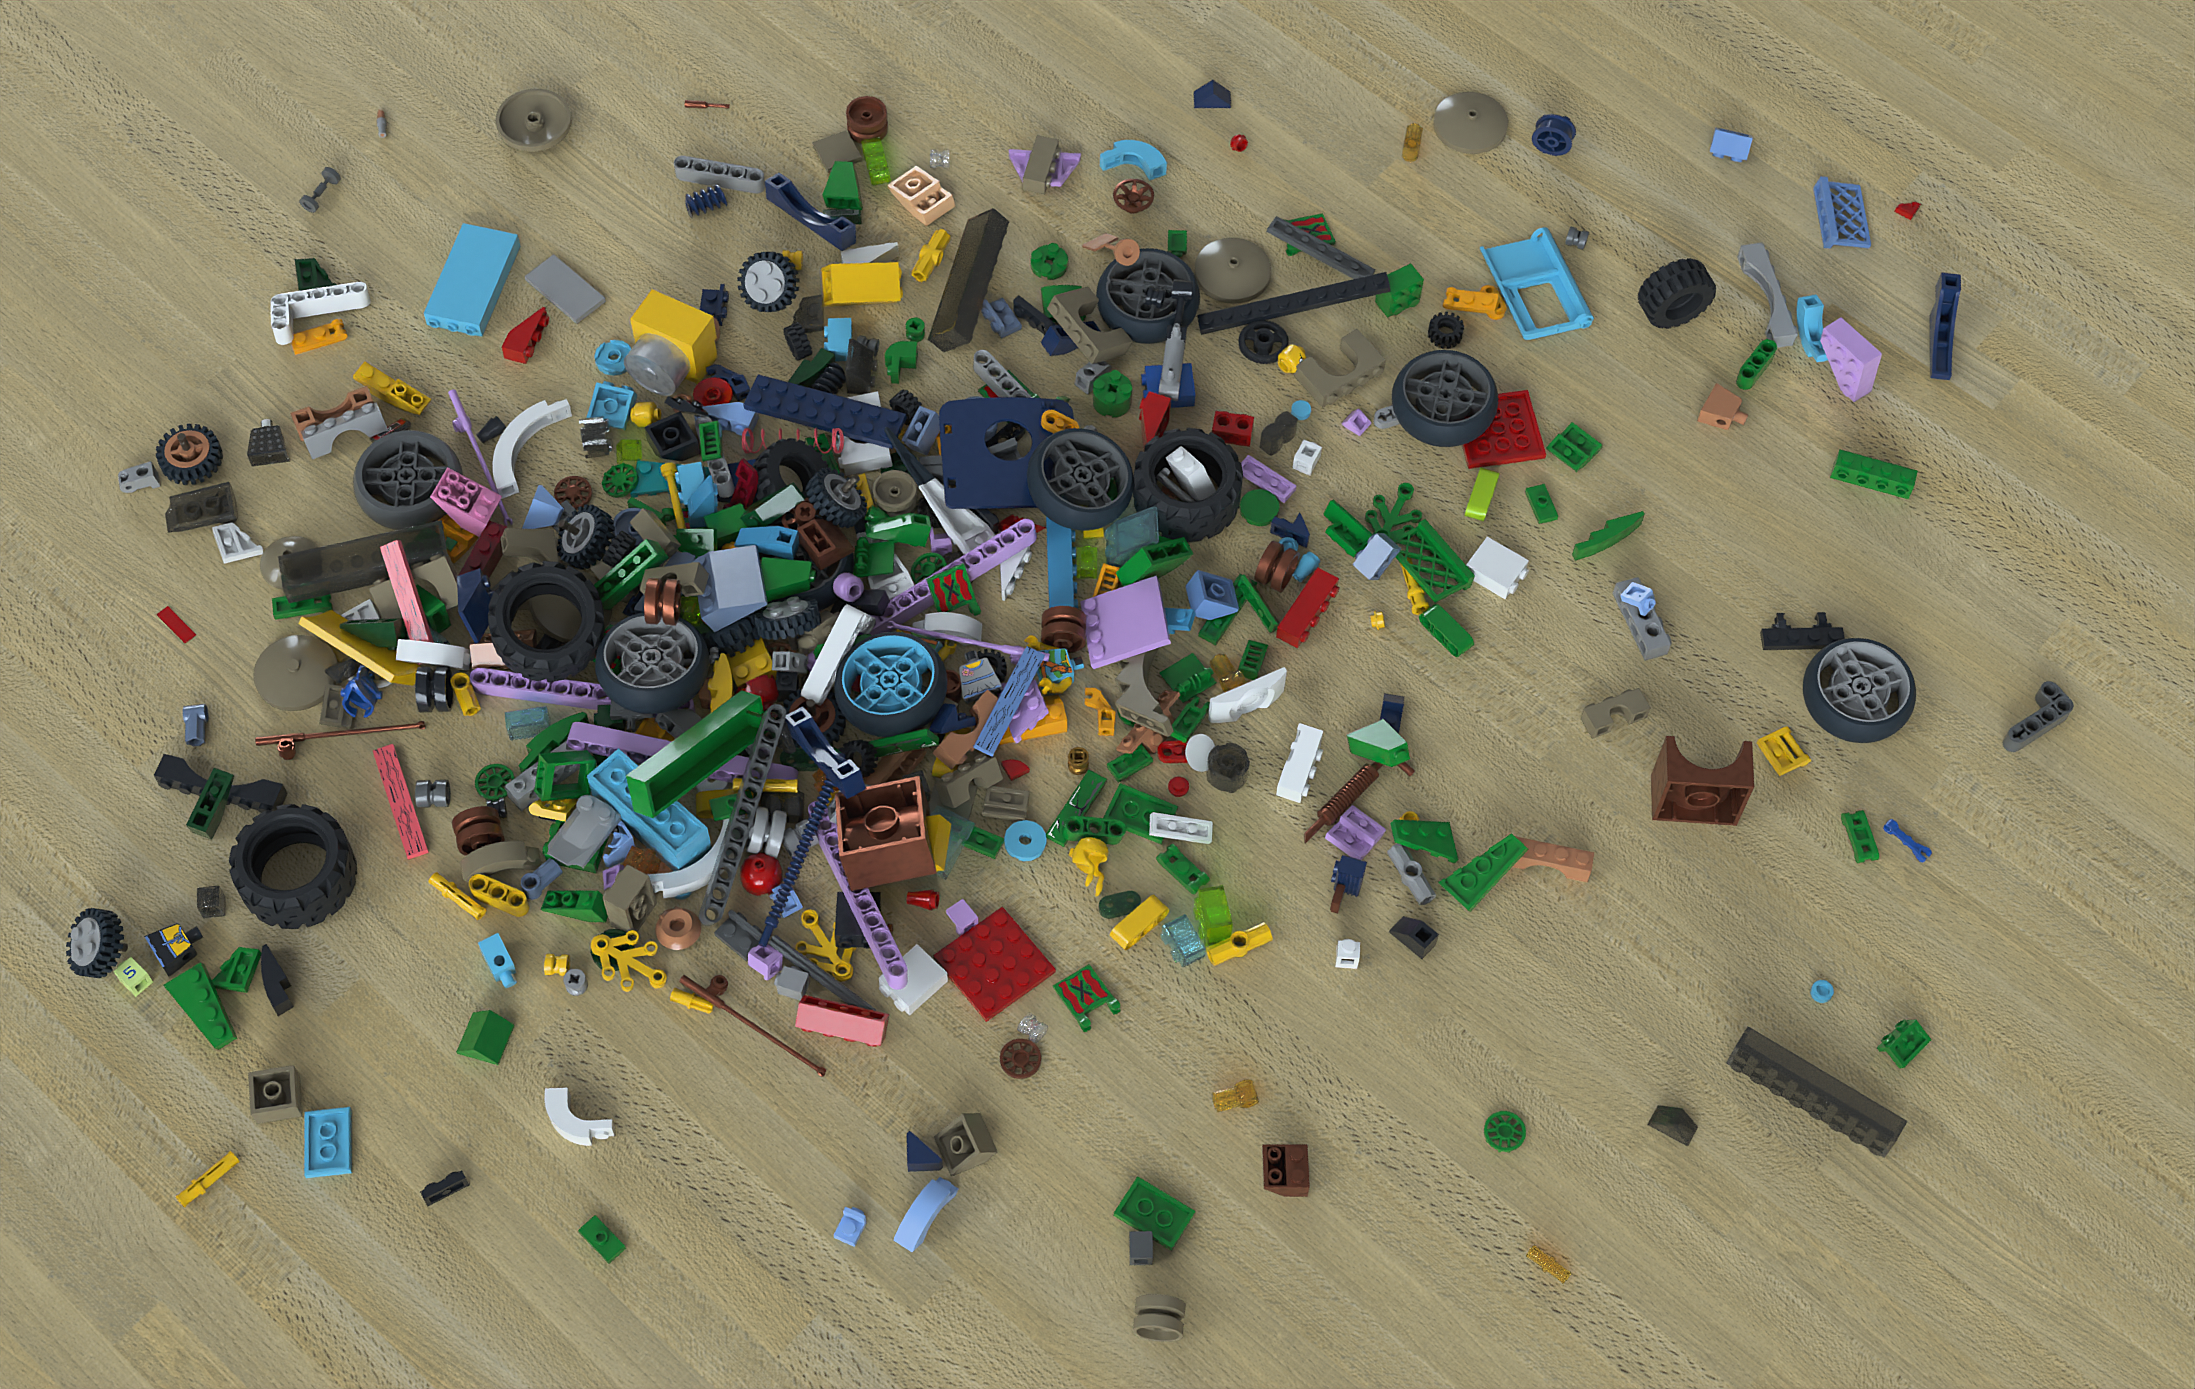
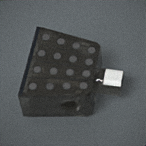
[247,419,290,467]

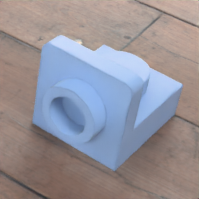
[1620,582,1656,616]
[769,885,803,918]
[834,1207,867,1247]

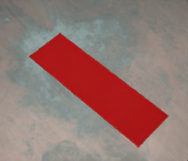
[156,606,196,643]

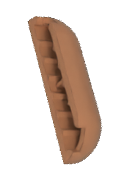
[865,729,927,786]

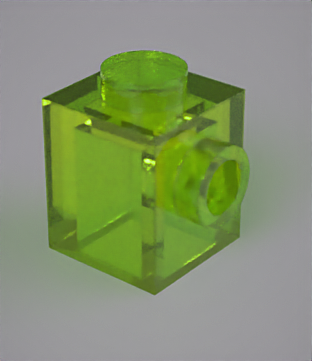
[1077,546,1097,579]
[679,596,702,627]

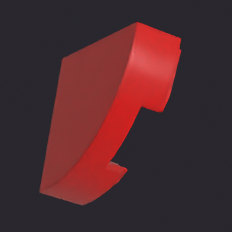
[1894,202,1921,220]
[1001,759,1030,781]

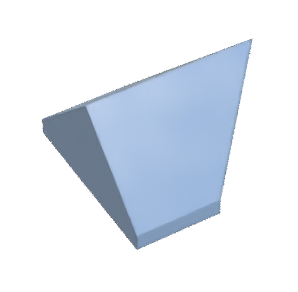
[522,485,564,529]
[603,821,637,868]

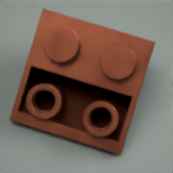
[797,519,855,571]
[1262,1144,1310,1197]

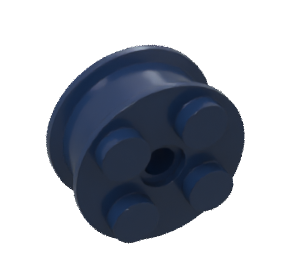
[1532,114,1576,156]

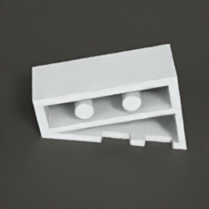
[1276,723,1323,803]

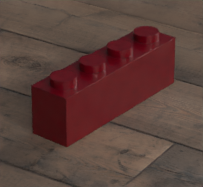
[458,520,508,578]

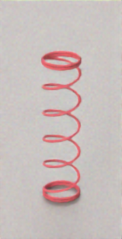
[741,428,844,454]

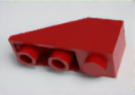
[501,307,549,364]

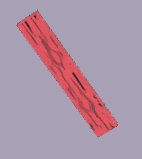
[380,540,434,665]
[372,744,429,860]

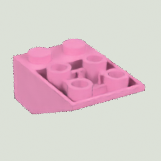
[430,467,502,537]

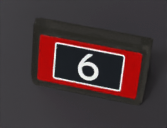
[369,418,411,443]

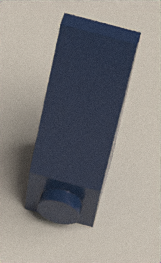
[1041,321,1101,356]

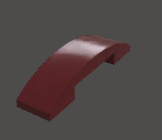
[723,458,758,511]

